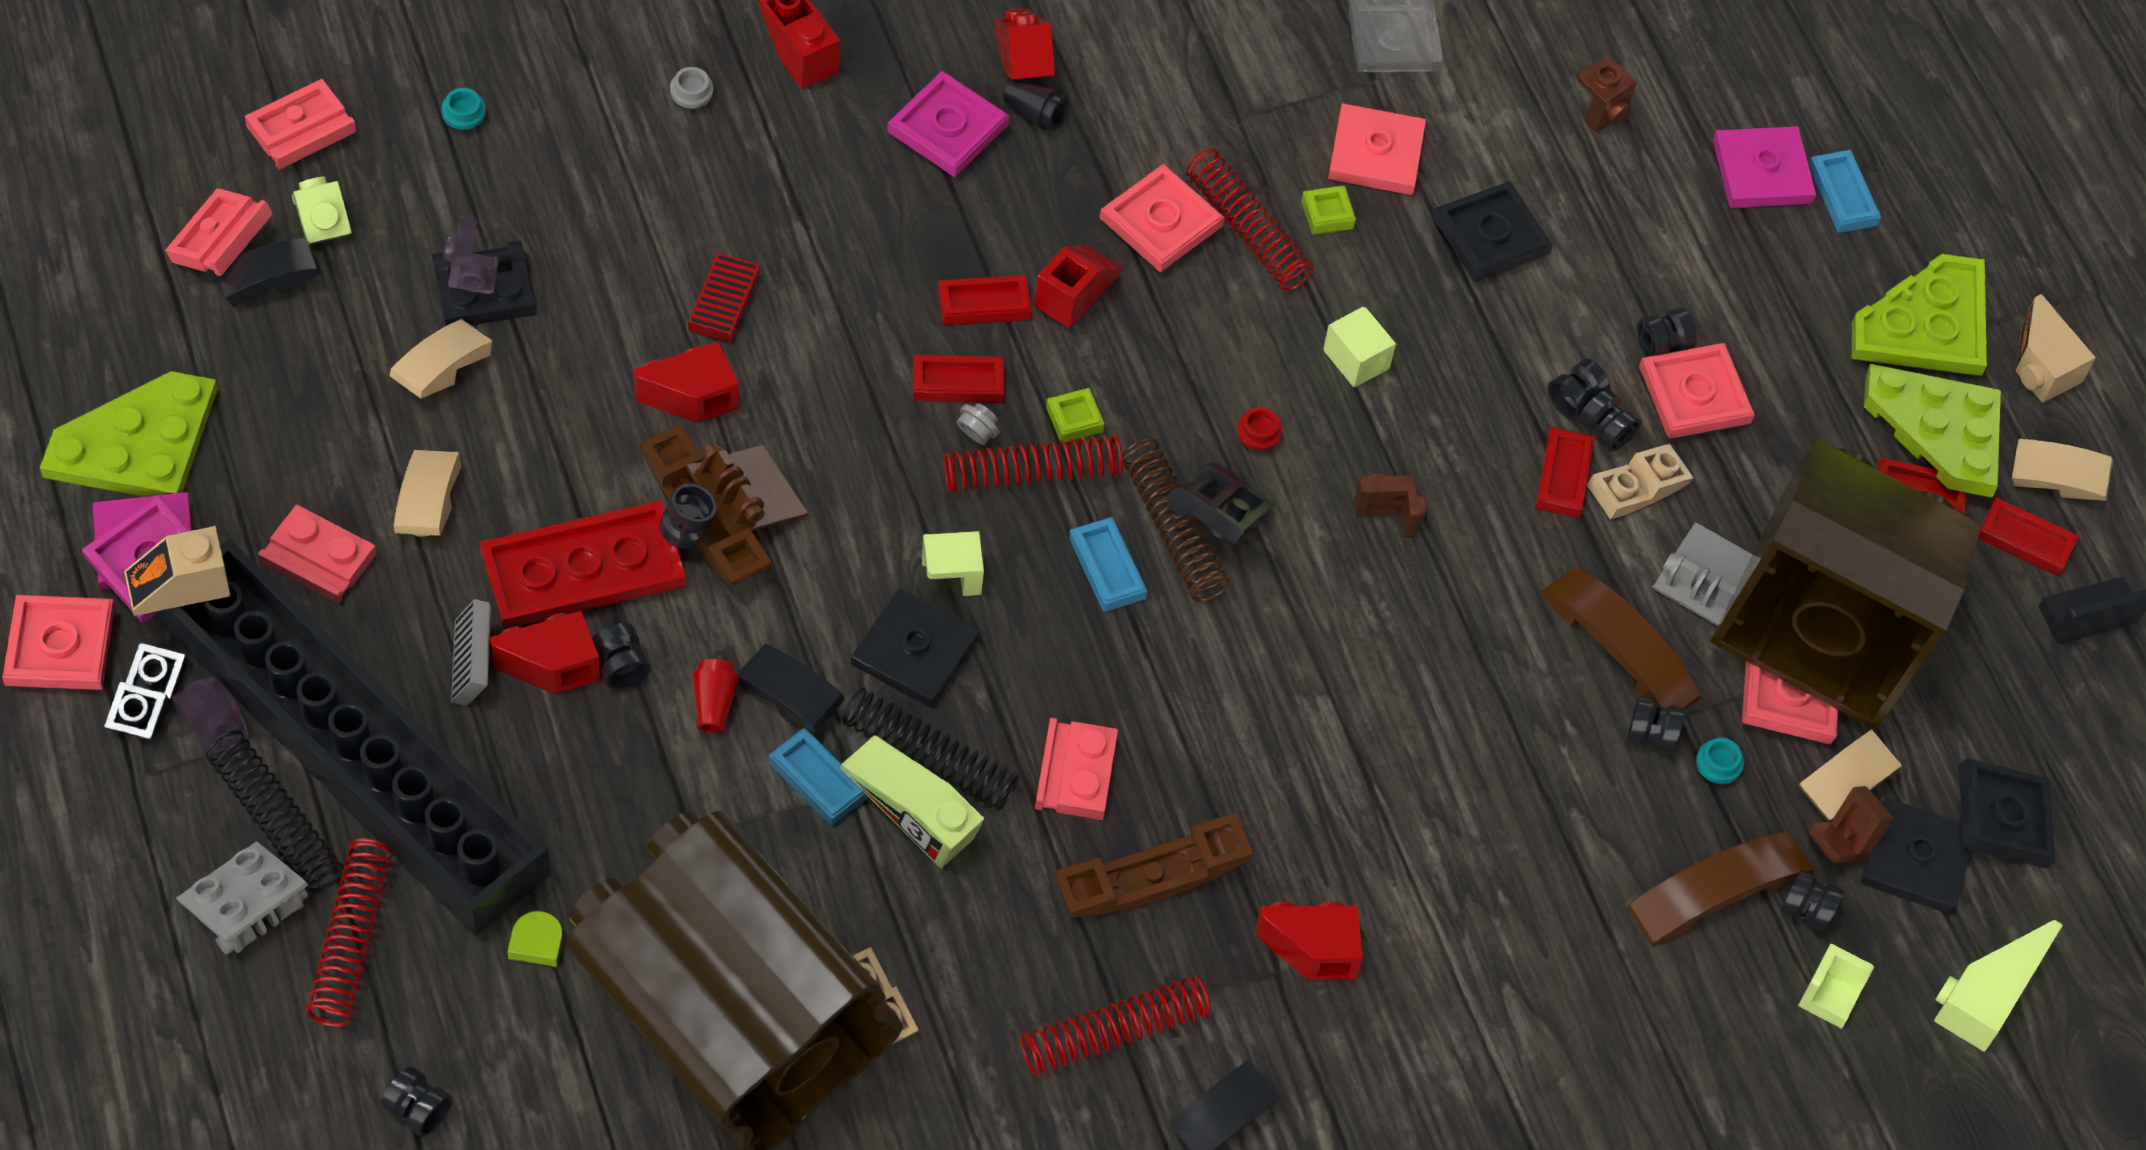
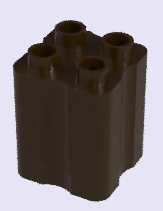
[566,811,903,1150]

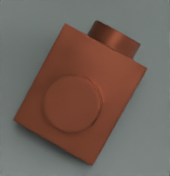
[1577,56,1637,133]
[1354,473,1425,536]
[1808,786,1894,863]

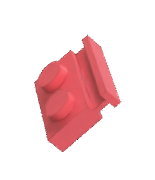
[245,79,356,170]
[165,188,273,276]
[258,504,377,605]
[1035,718,1118,820]

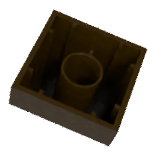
[1710,438,1981,730]

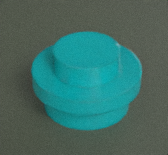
[441,88,486,130]
[1696,738,1744,784]

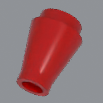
[692,659,739,733]

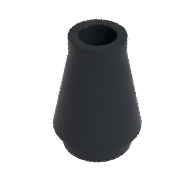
[1003,79,1070,130]

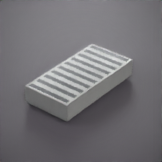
[451,599,491,706]

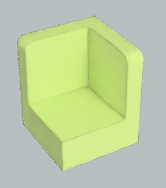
[1323,307,1396,388]
[922,531,984,596]
[1798,944,1874,1029]

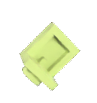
[292,177,352,245]

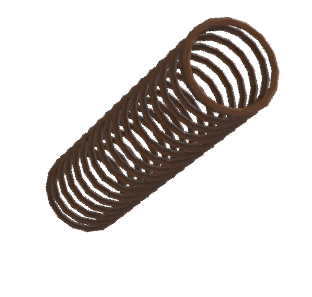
[1122,438,1230,602]

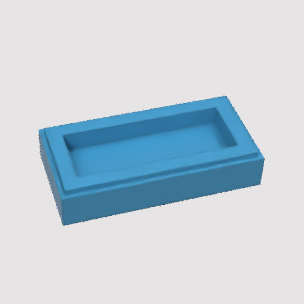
[1808,150,1881,233]
[1069,517,1147,613]
[768,727,868,827]

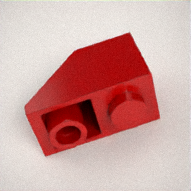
[758,0,840,89]
[994,9,1055,79]
[1034,245,1122,329]
[633,342,739,423]
[490,610,600,694]
[1255,901,1363,980]

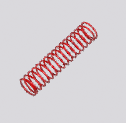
[1186,148,1314,291]
[944,434,1123,493]
[305,838,394,1027]
[1021,975,1211,1077]

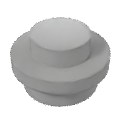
[670,67,713,109]
[956,403,1000,445]

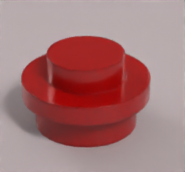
[1237,407,1283,451]

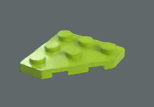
[1852,254,1987,376]
[1864,364,2001,498]
[40,371,218,497]

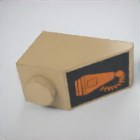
[2016,294,2096,403]
[124,526,230,616]

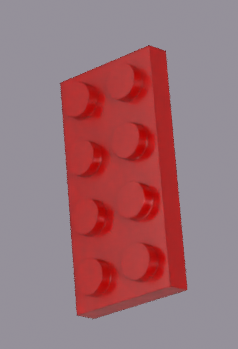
[480,500,686,629]

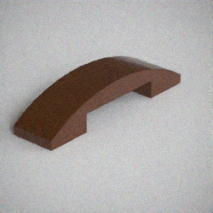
[640,424,772,587]
[1540,567,1701,709]
[1054,813,1253,917]
[1627,832,1814,947]

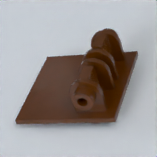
[685,442,808,536]

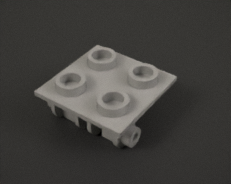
[1652,522,1753,626]
[176,841,308,955]

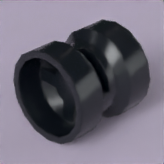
[1637,307,1697,357]
[1548,359,1611,419]
[1578,389,1642,452]
[659,484,717,549]
[592,623,651,689]
[1627,696,1685,754]
[1780,869,1845,934]
[381,1066,453,1137]

